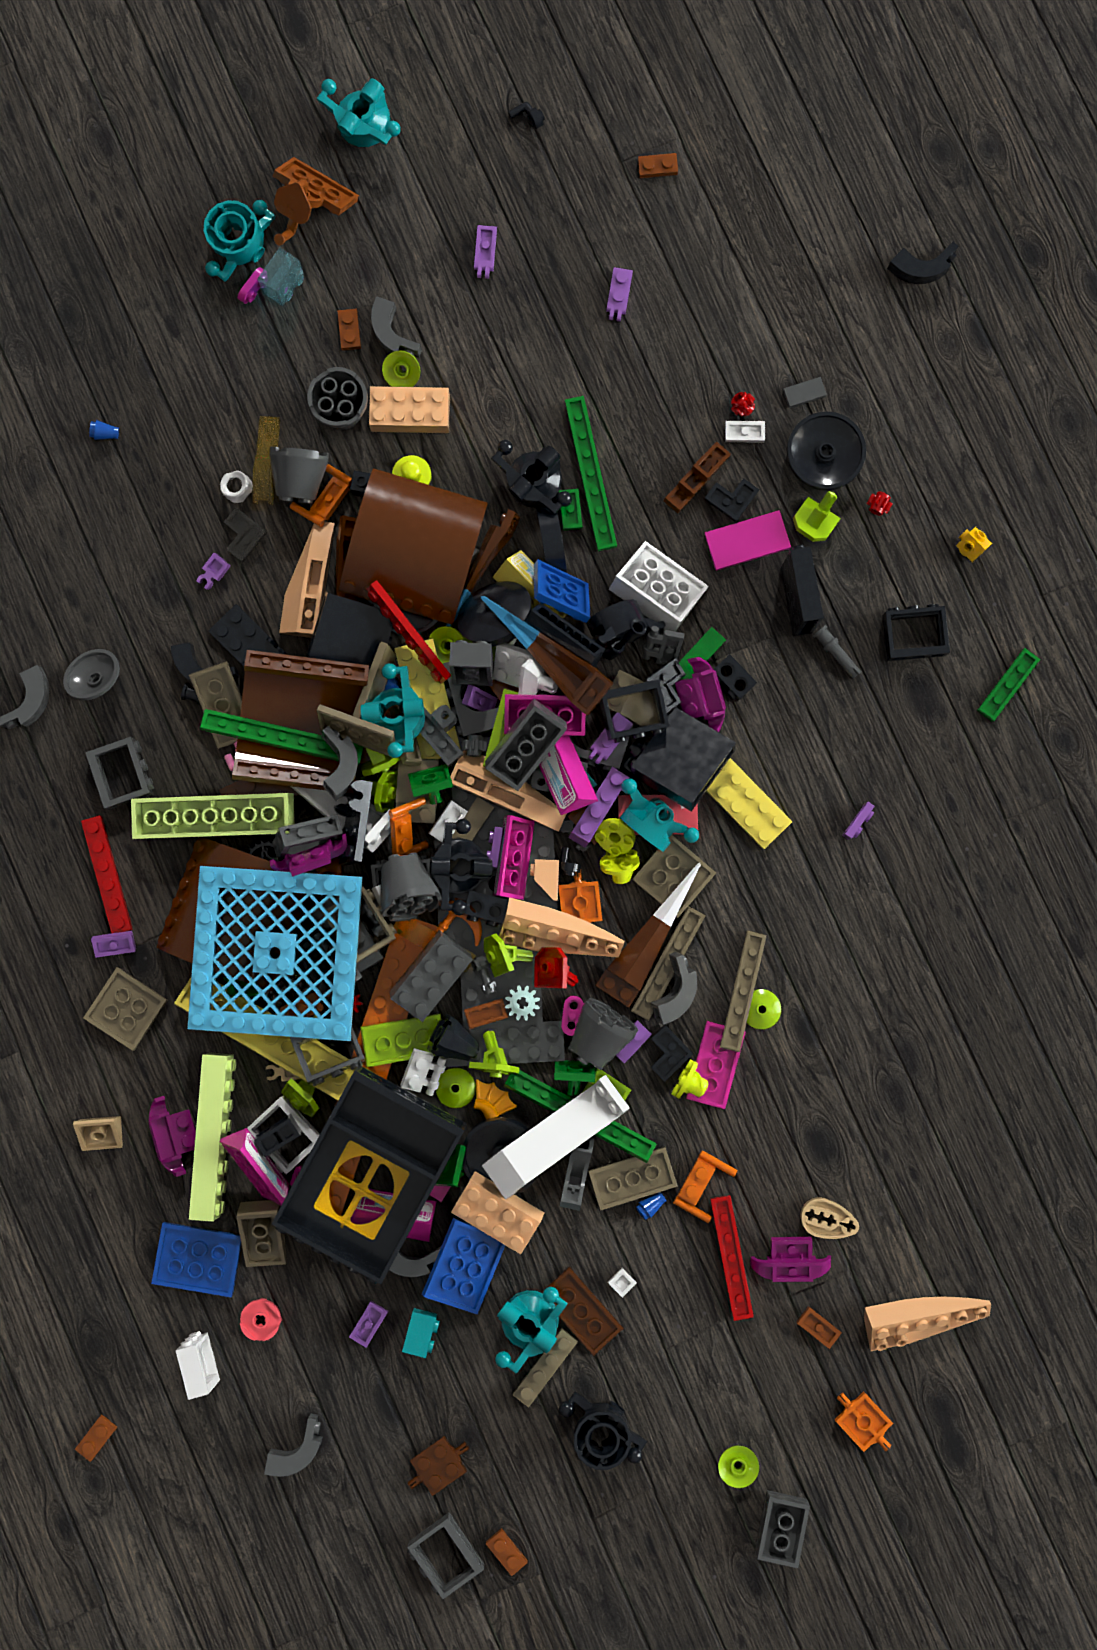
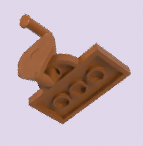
[273,157,359,246]

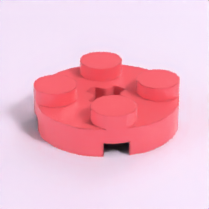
[240,1298,282,1341]

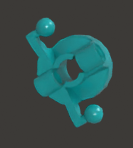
[316,78,401,147]
[203,200,276,282]
[361,663,425,758]
[620,779,699,852]
[495,1287,568,1374]

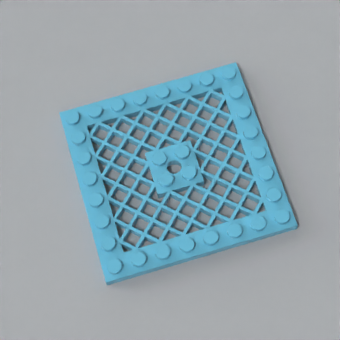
[187,866,363,1041]

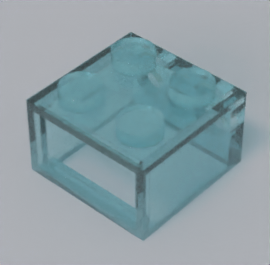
[258,247,304,306]

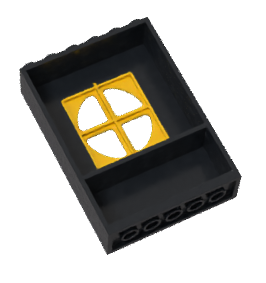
[272,1065,467,1284]

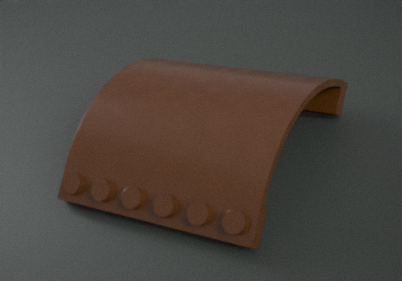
[338,468,488,625]
[232,650,369,794]
[156,837,306,991]

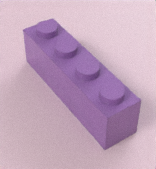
[568,767,629,848]

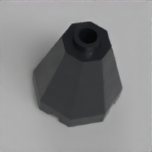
[427,1014,479,1061]

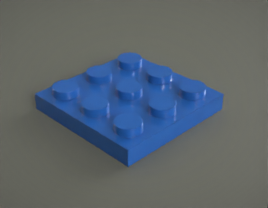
[534,559,590,623]

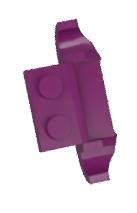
[675,657,726,732]
[270,833,347,876]
[148,1096,196,1177]
[750,1237,831,1282]

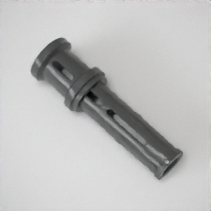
[813,625,862,679]

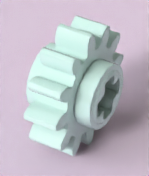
[505,986,540,1021]

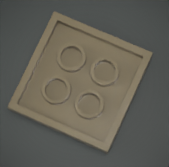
[632,835,716,918]
[83,967,168,1051]

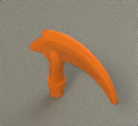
[435,898,482,946]

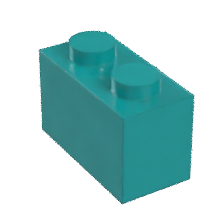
[402,1308,440,1358]

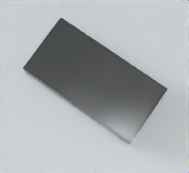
[783,377,827,408]

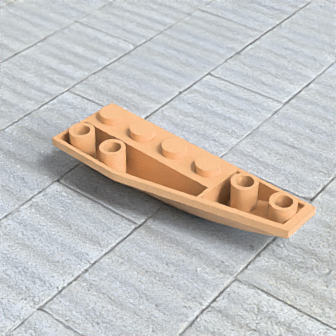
[279,522,335,638]
[451,750,567,832]
[499,897,624,957]
[864,1297,991,1351]

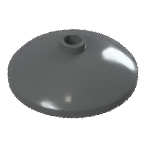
[63,649,120,701]

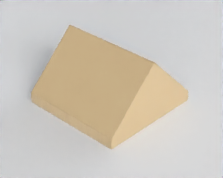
[73,1116,123,1151]

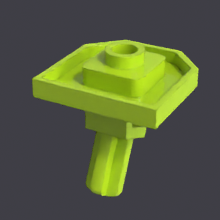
[793,491,841,542]
[360,748,400,776]
[360,769,398,813]
[484,933,534,978]
[469,1031,519,1078]
[281,1078,319,1117]

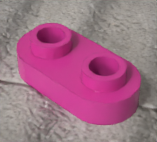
[238,267,268,304]
[561,996,584,1036]

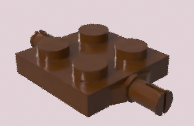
[407,1436,470,1496]

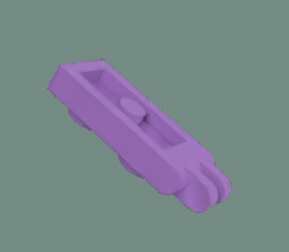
[474,225,497,279]
[606,267,633,321]
[588,712,633,764]

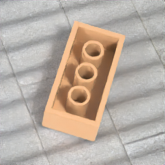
[369,386,450,433]
[451,1171,544,1254]

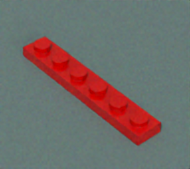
[366,580,451,684]
[81,815,133,933]
[710,1195,754,1321]

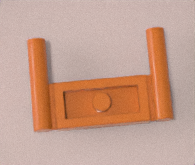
[290,464,352,527]
[388,797,429,856]
[673,1150,738,1223]

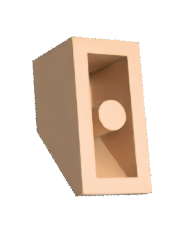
[530,859,559,901]

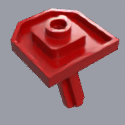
[534,947,579,988]

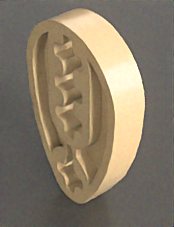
[800,1197,859,1239]

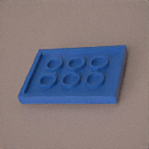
[422,1218,505,1314]
[151,1222,242,1297]

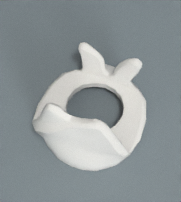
[220,471,253,503]

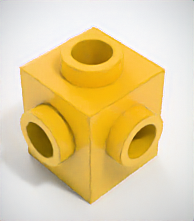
[956,527,992,562]

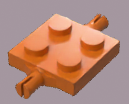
[558,869,602,923]
[834,1391,893,1452]

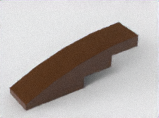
[663,442,731,514]

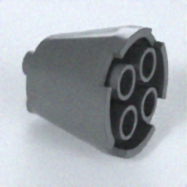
[307,367,368,430]
[269,446,329,504]
[381,853,442,921]
[568,998,638,1070]

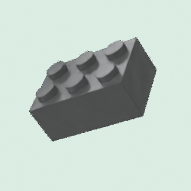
[449,640,494,686]
[755,1490,810,1568]

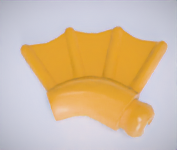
[473,1079,517,1119]

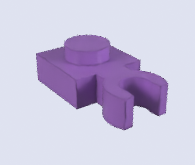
[197,553,231,590]

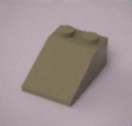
[607,670,659,733]
[396,757,439,823]
[236,1200,286,1267]

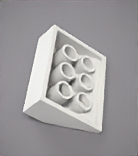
[609,541,709,631]

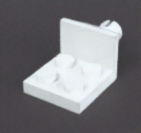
[493,643,558,695]

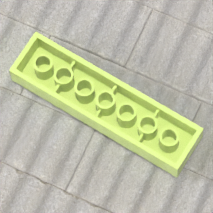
[131,793,295,839]
[189,1053,236,1221]

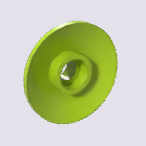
[382,351,420,387]
[428,626,464,664]
[747,989,781,1029]
[436,1068,476,1108]
[718,1446,759,1488]

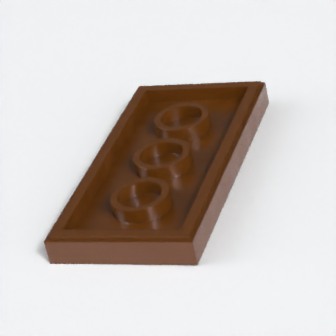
[540,1267,623,1356]

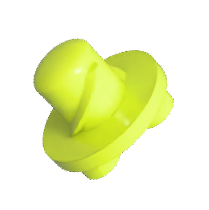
[392,455,432,485]
[595,818,635,856]
[600,849,640,884]
[671,1059,708,1099]

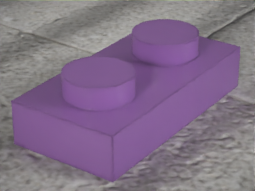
[462,685,498,712]
[842,802,874,840]
[487,827,503,868]
[91,931,136,958]
[616,1020,652,1063]
[349,1301,388,1348]

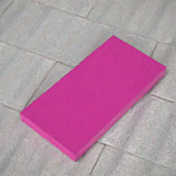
[704,510,791,571]
[686,1021,746,1109]

